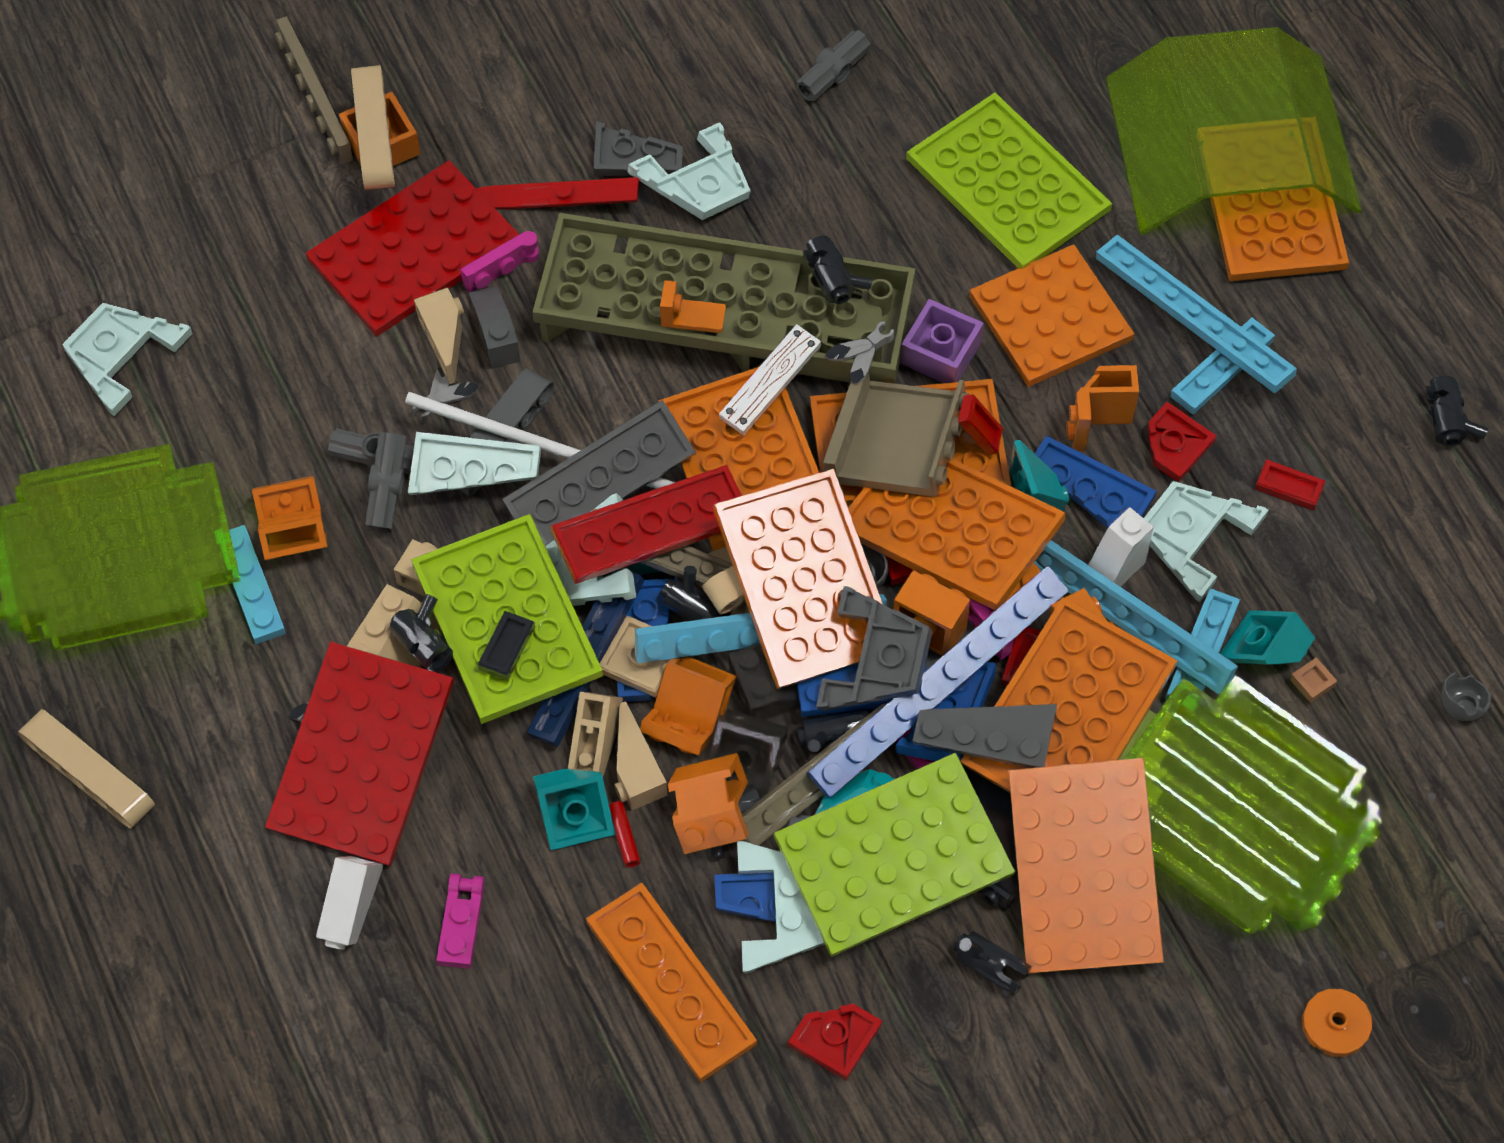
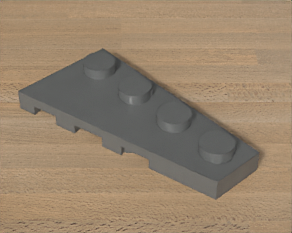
[913,704,1057,768]

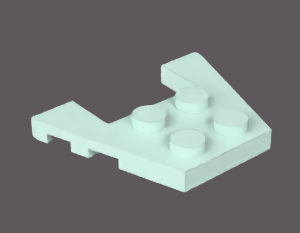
[627,122,751,220]
[62,303,192,416]
[1144,481,1268,602]
[545,493,636,606]
[737,841,825,974]

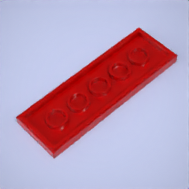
[550,465,742,584]

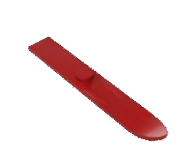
[476,177,639,210]

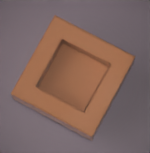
[1290,657,1337,703]

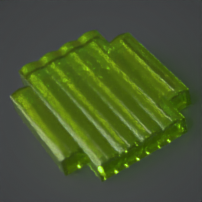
[0,443,240,650]
[1124,675,1382,934]

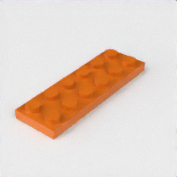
[586,883,757,1083]

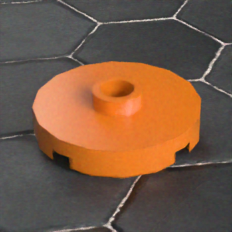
[1302,989,1372,1057]

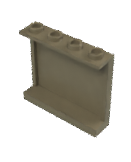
[823,372,970,497]

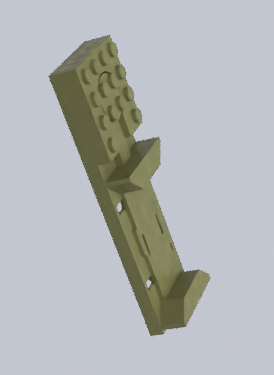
[533,213,916,384]

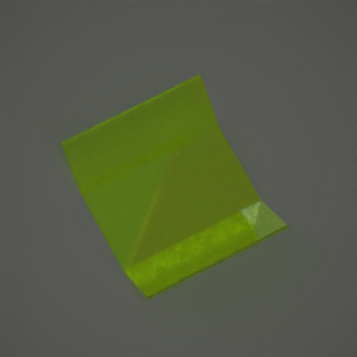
[1106,27,1362,235]

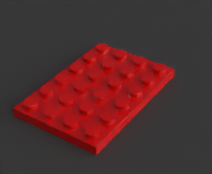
[305,160,520,337]
[265,641,455,867]

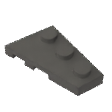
[594,121,683,176]

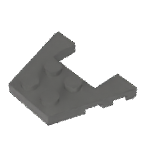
[816,586,933,711]

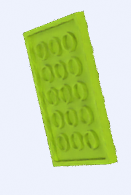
[906,93,1112,269]
[411,514,603,724]
[774,753,1015,957]

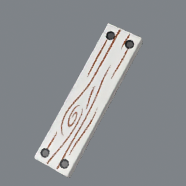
[719,324,821,436]

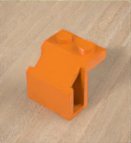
[1066,365,1139,451]
[252,476,327,560]
[640,656,737,756]
[668,753,749,854]

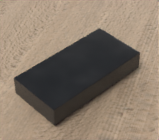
[478,611,535,680]

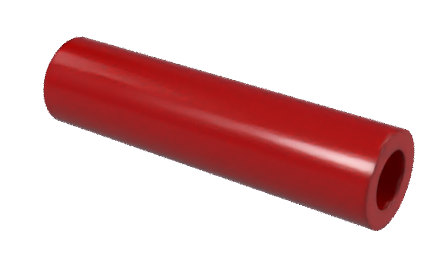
[609,801,641,868]

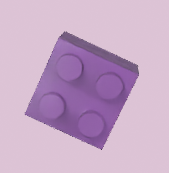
[900,299,984,383]

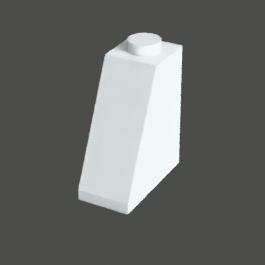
[1089,507,1154,587]
[316,856,383,949]

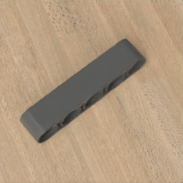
[457,368,555,496]

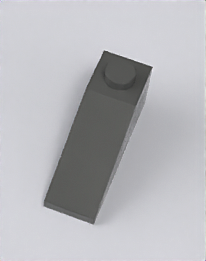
[469,285,521,369]

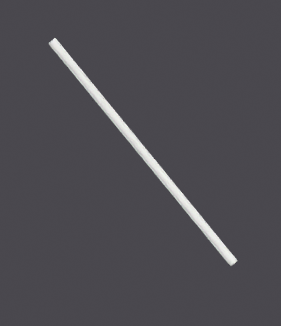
[405,392,675,489]

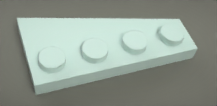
[408,432,542,495]

